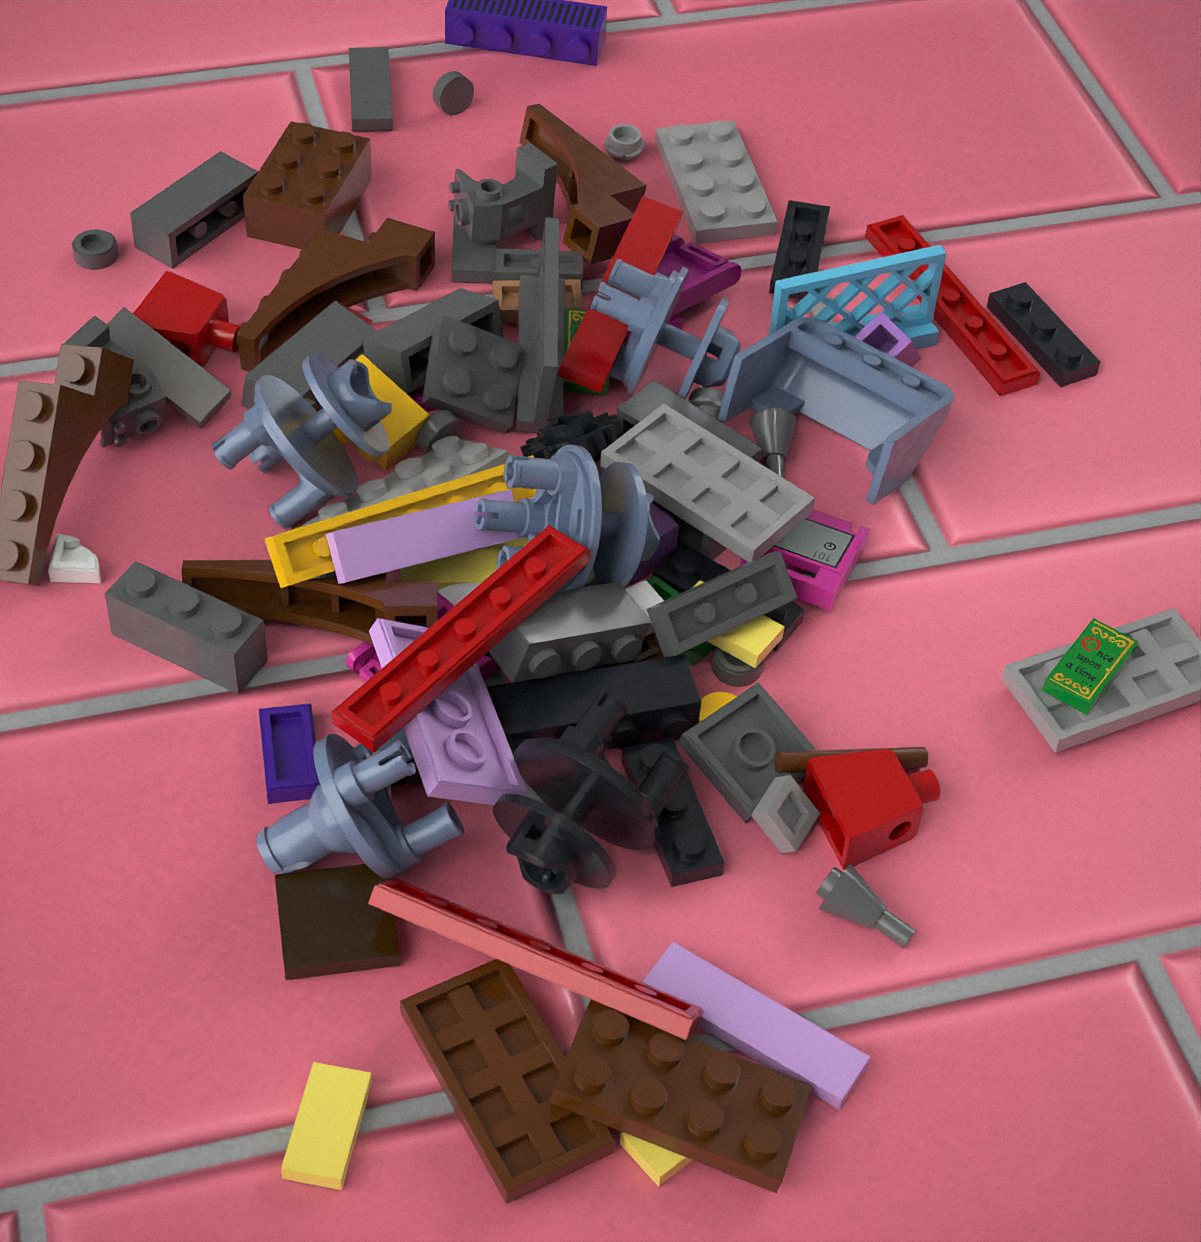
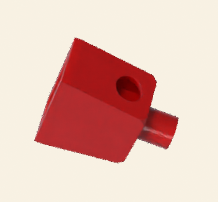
[133,271,240,367]
[803,749,940,870]

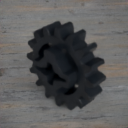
[520,410,624,463]

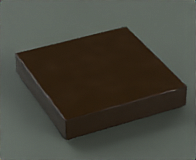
[275,864,400,980]

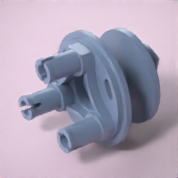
[590,258,741,400]
[211,353,392,529]
[474,445,660,592]

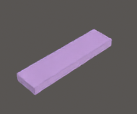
[326,489,520,584]
[642,942,870,1110]

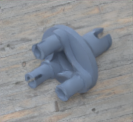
[256,728,464,879]

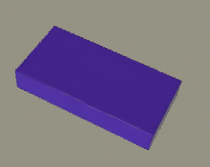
[259,703,320,804]

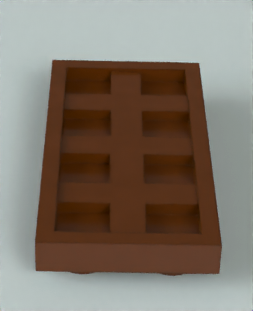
[400,959,616,1204]
[549,999,812,1194]

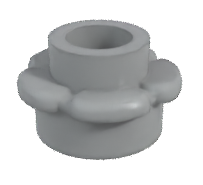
[604,124,645,162]
[688,387,724,422]

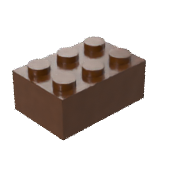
[243,121,372,249]

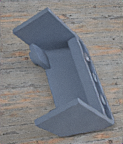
[717,317,954,505]

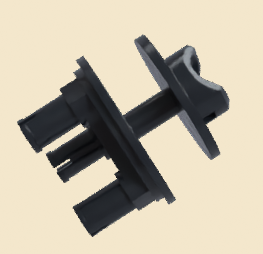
[493,689,689,894]

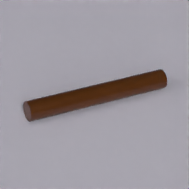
[774,747,928,773]

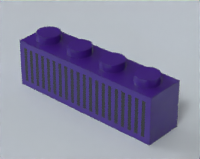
[445,0,607,66]

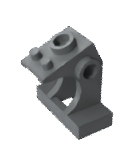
[448,143,558,244]
[63,316,166,448]

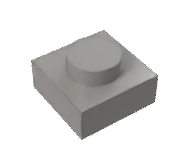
[751,775,820,854]

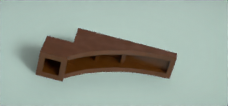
[519,104,647,265]
[235,218,435,372]
[0,344,134,586]
[181,560,437,645]

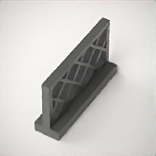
[515,217,565,433]

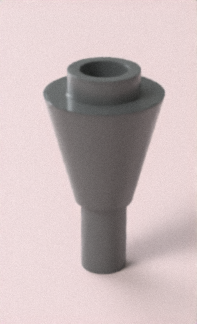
[750,407,797,479]
[816,864,916,948]

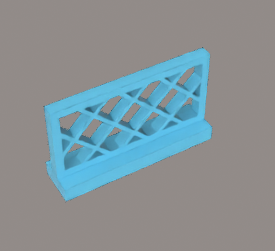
[768,245,947,349]

